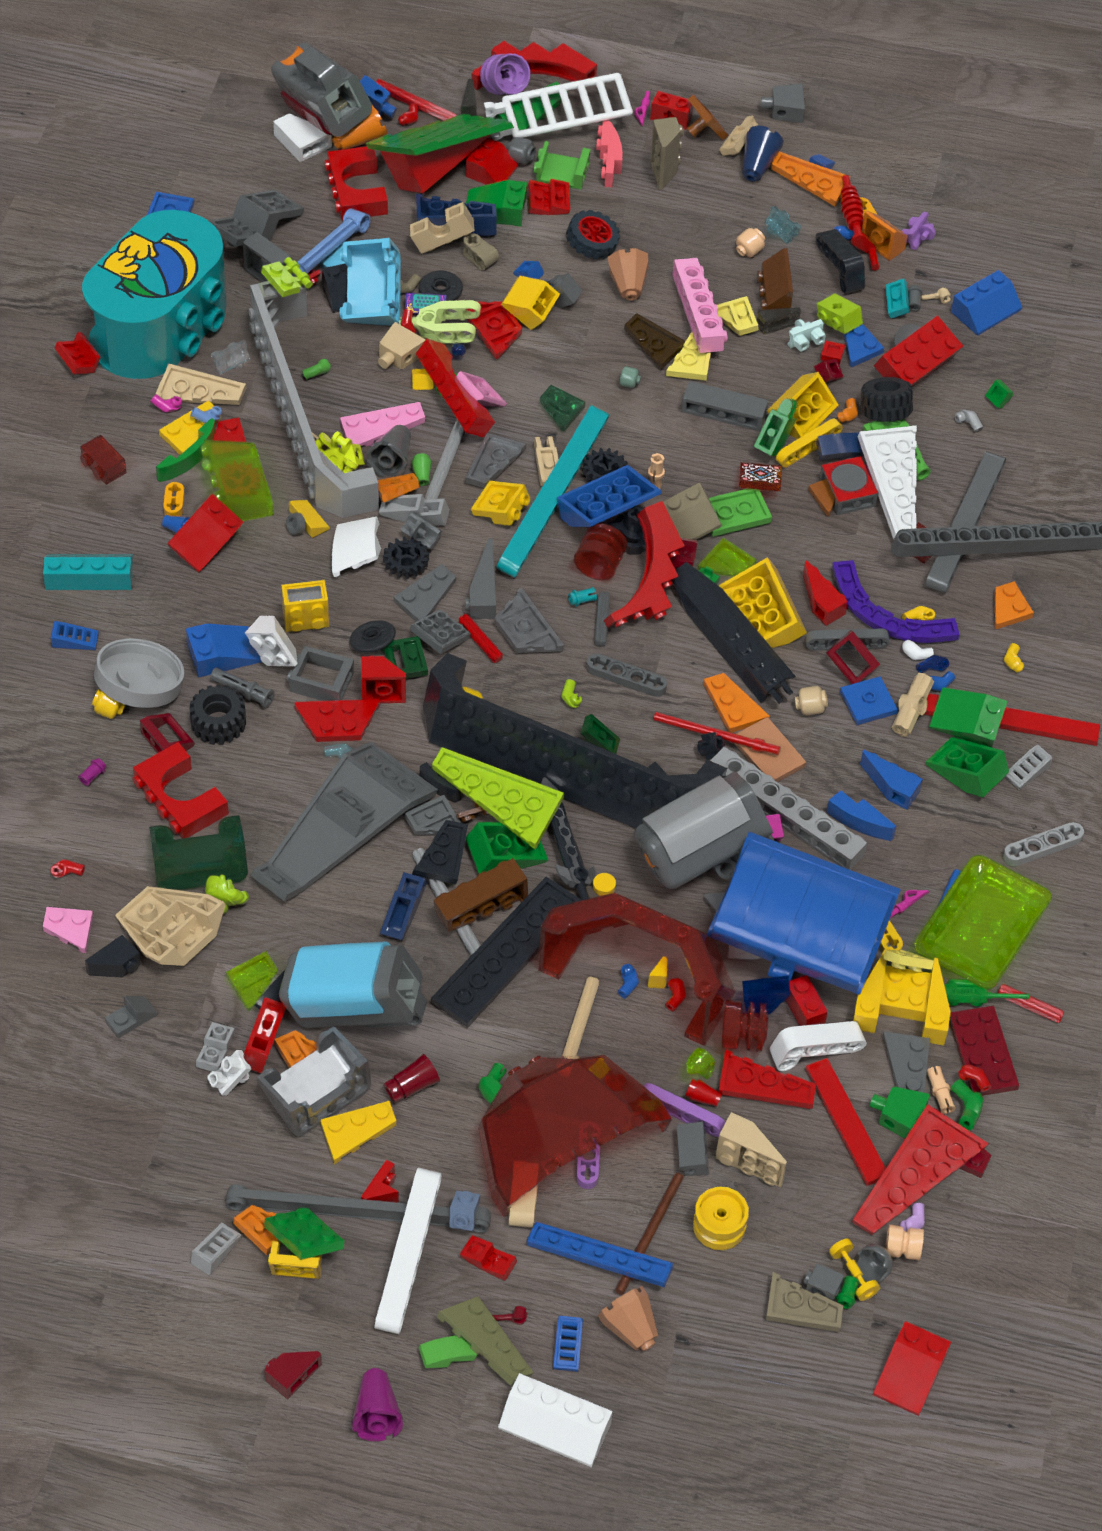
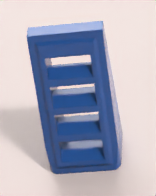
[51,621,99,650]
[553,1316,583,1372]

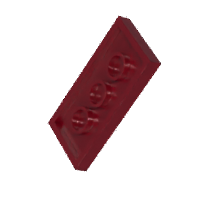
[949,1006,1019,1096]

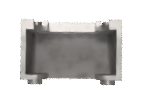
[257,1026,371,1137]

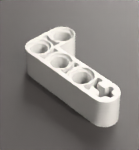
[769,1021,867,1071]

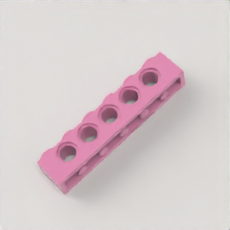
[672,258,727,353]

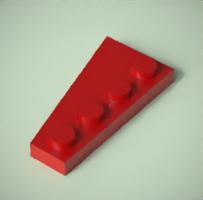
[719,1049,816,1109]

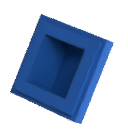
[809,154,835,169]
[513,261,544,279]

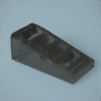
[461,79,477,117]
[757,307,801,335]

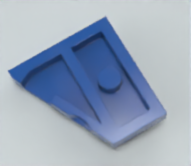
[844,324,884,368]

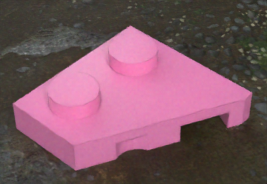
[43,907,93,953]

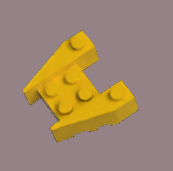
[853,949,951,1046]

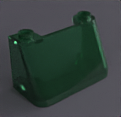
[149,815,248,890]

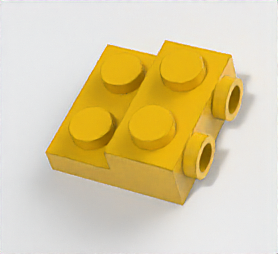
[471,481,530,526]

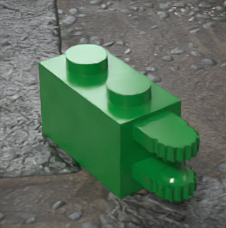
[754,398,798,456]

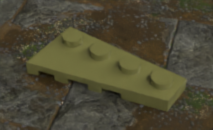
[437,1296,534,1386]

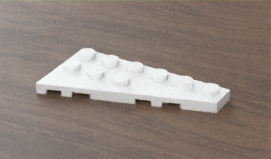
[857,426,917,539]

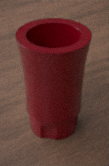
[384,1054,440,1103]

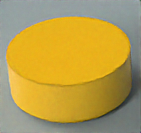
[593,873,616,896]

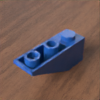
[860,750,923,810]

